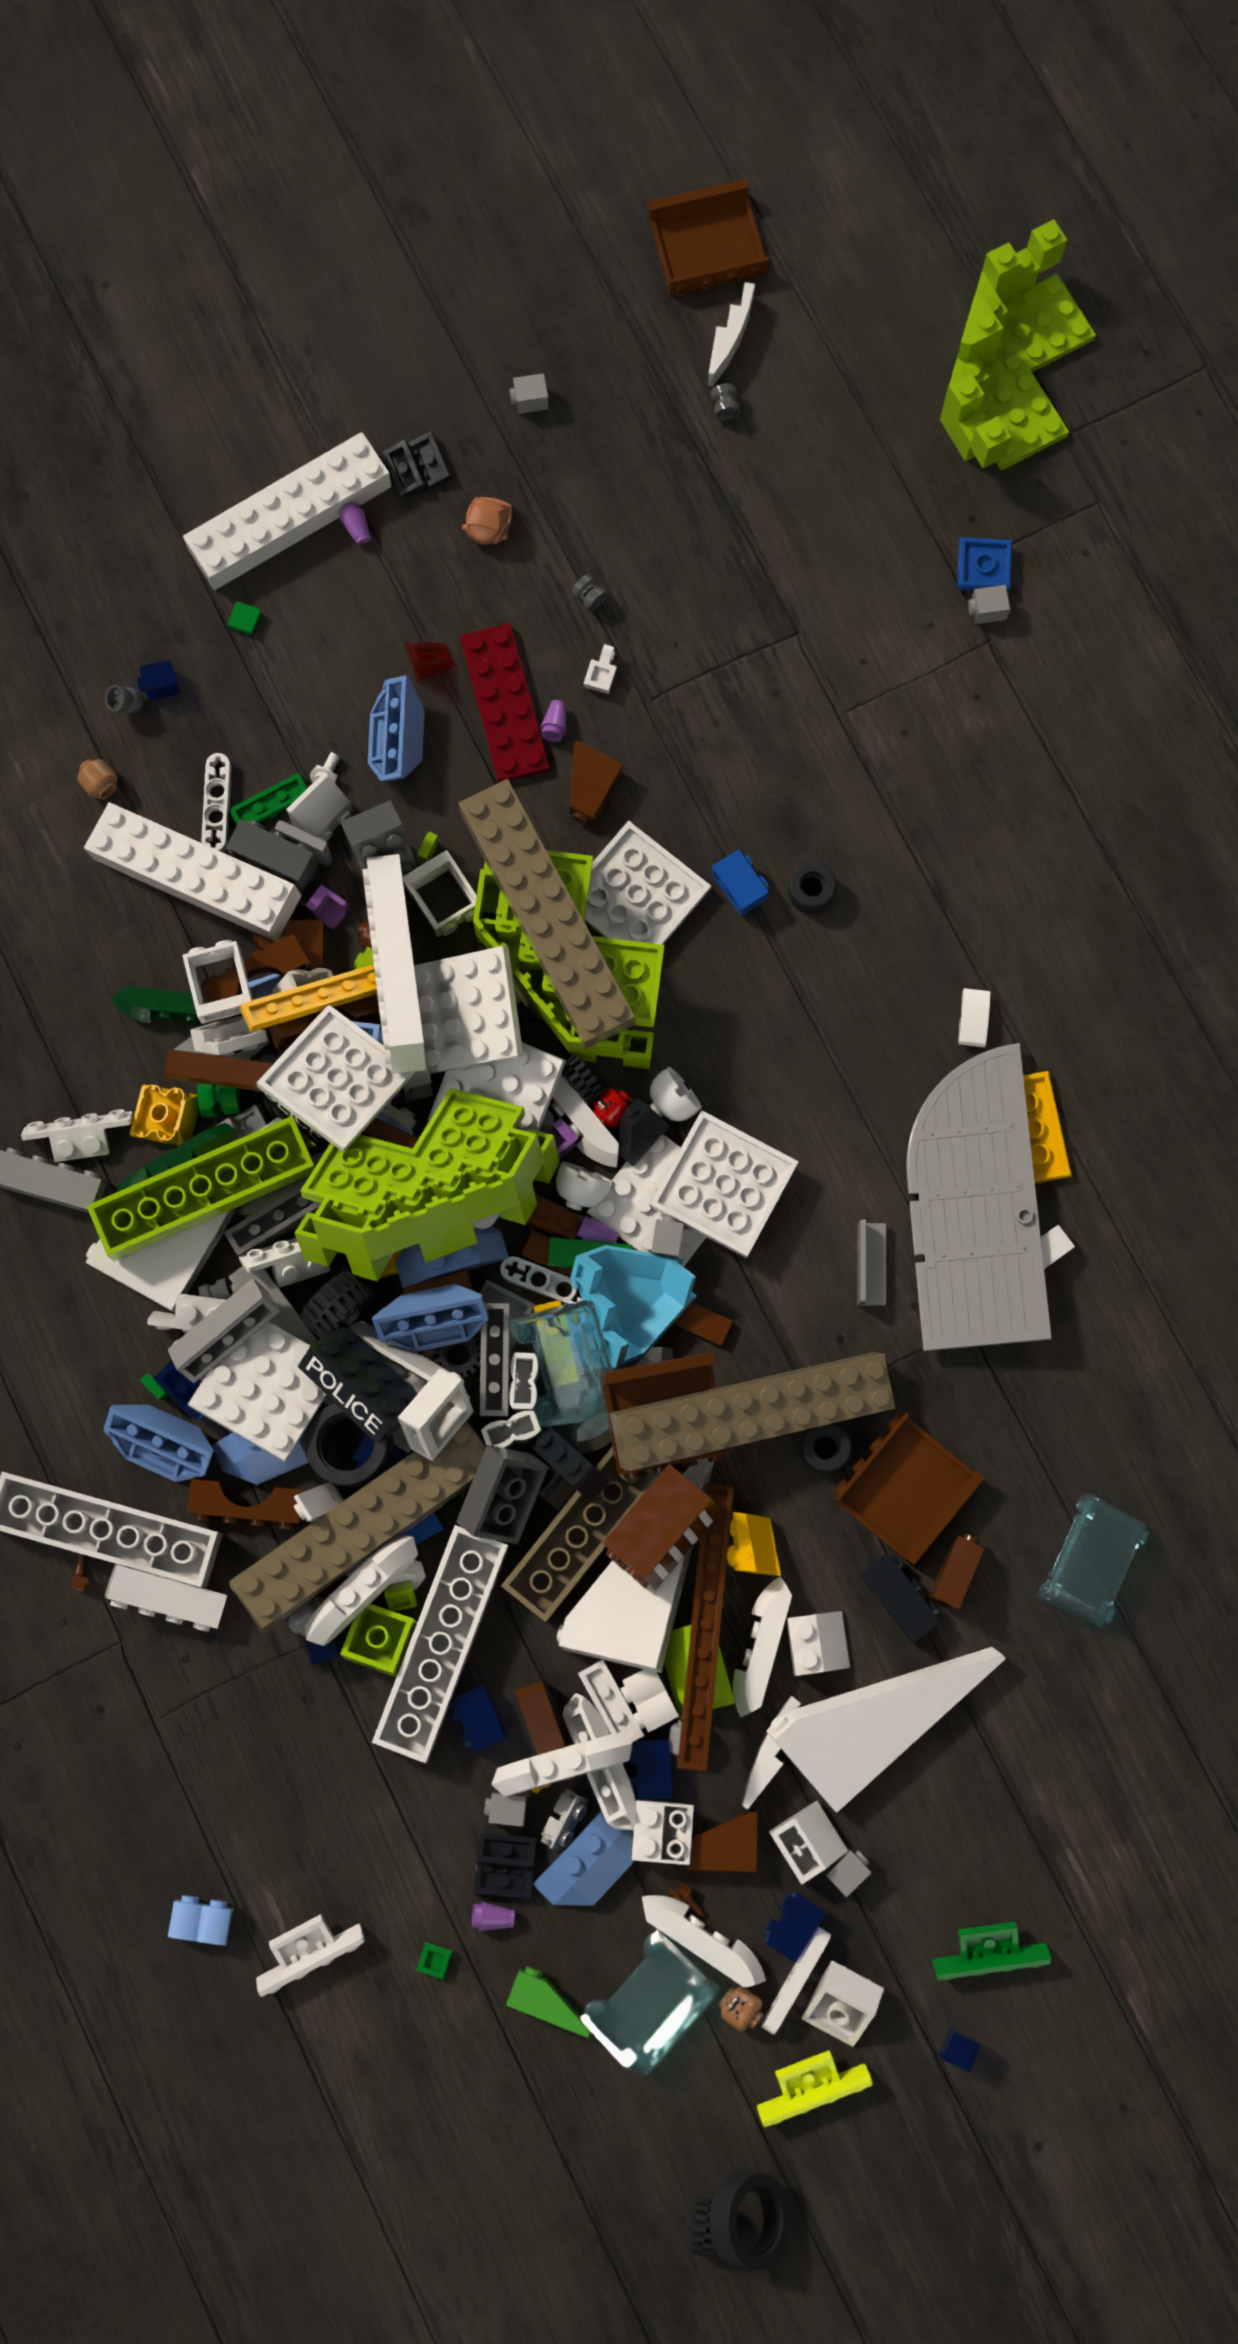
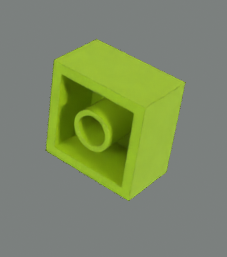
[340,1604,417,1678]

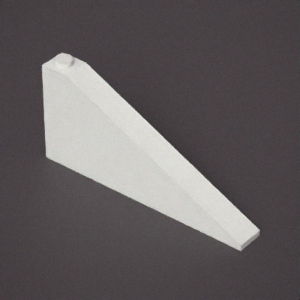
[86,1117,283,1313]
[557,1458,714,1673]
[766,1647,1006,1813]

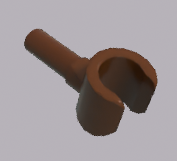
[71,1553,90,1593]
[669,1880,704,1917]

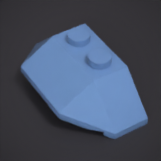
[368,675,425,782]
[396,1226,509,1290]
[372,1284,489,1352]
[103,1405,214,1482]
[212,1409,320,1485]
[533,1810,634,1905]

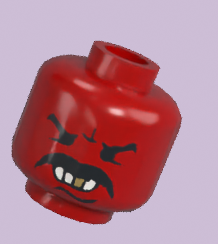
[592,1088,632,1129]

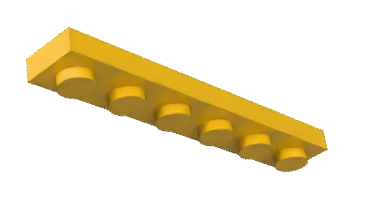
[240,964,377,1032]

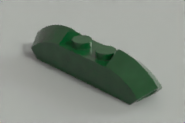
[112,986,243,1025]
[118,1123,237,1192]

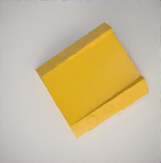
[130,1084,199,1146]
[727,1512,781,1576]

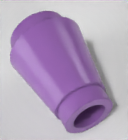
[340,503,371,545]
[540,700,566,742]
[576,1216,619,1243]
[472,1901,515,1931]

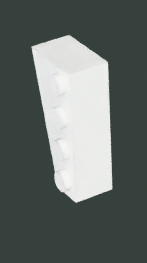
[105,1563,227,1632]

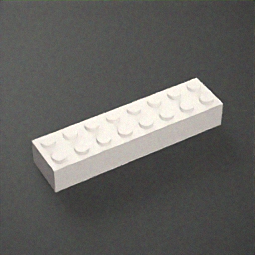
[183,432,392,590]
[84,802,302,941]
[362,854,426,1074]
[0,1472,223,1588]
[372,1525,509,1763]

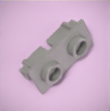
[541,1789,589,1852]

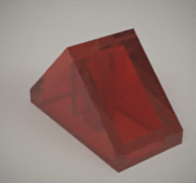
[404,642,455,681]

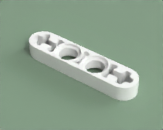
[201,753,232,853]
[501,1256,583,1310]
[761,1926,831,2035]

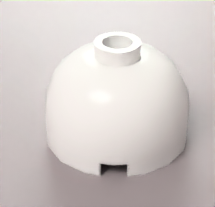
[650,1067,702,1121]
[556,1162,612,1211]

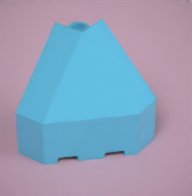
[570,1245,697,1369]

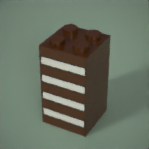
[602,1464,721,1591]

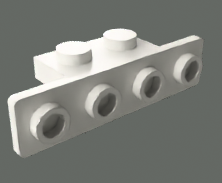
[21,1109,133,1162]
[239,1238,330,1288]
[147,1294,226,1333]
[256,1914,365,1997]

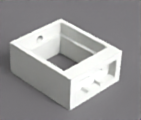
[402,850,477,937]
[182,940,253,1024]
[398,1368,474,1461]

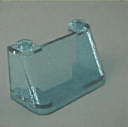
[508,1300,613,1427]
[1037,1493,1149,1627]
[580,1930,720,2076]

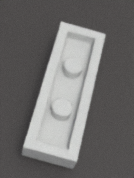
[578,1660,644,1743]

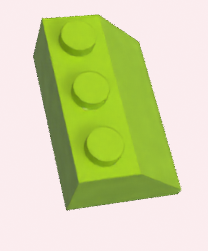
[664,1625,735,1718]

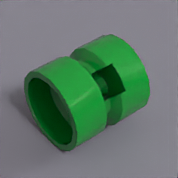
[197,1083,242,1118]

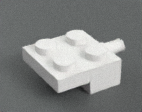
[190,1016,268,1057]

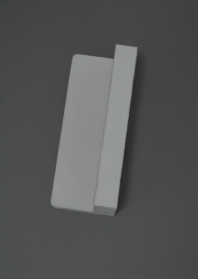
[857,1220,886,1307]

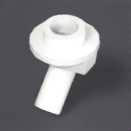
[310,752,340,783]

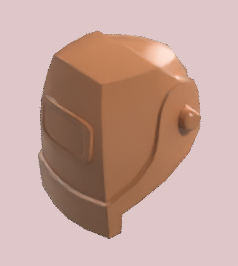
[462,497,513,545]

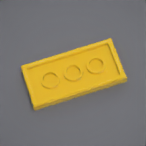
[1023,1071,1072,1184]

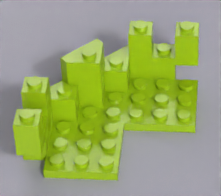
[940,219,1096,471]
[473,850,664,1069]
[295,1088,560,1281]

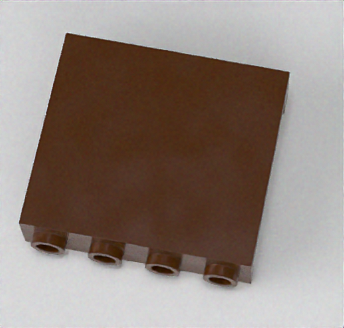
[647,179,769,296]
[599,1352,732,1479]
[833,1413,984,1566]

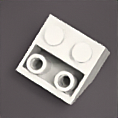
[632,1799,694,1865]
[769,1800,848,1884]

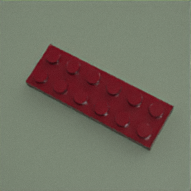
[460,623,549,783]

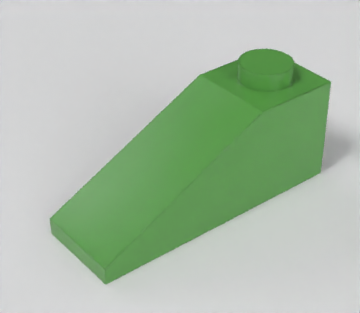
[506,1966,590,2038]

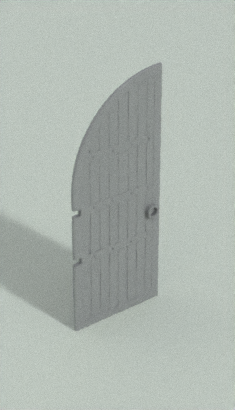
[906,1043,1052,1351]

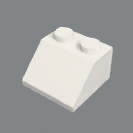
[286,772,353,842]
[786,1611,850,1676]
[801,1961,884,2047]

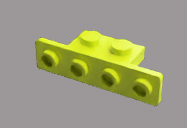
[757,2051,873,2127]

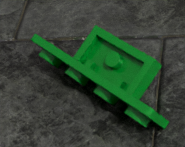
[932,1922,1052,1980]

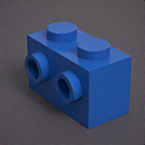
[711,849,769,917]

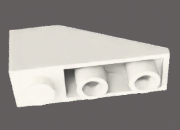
[294,1482,345,1523]

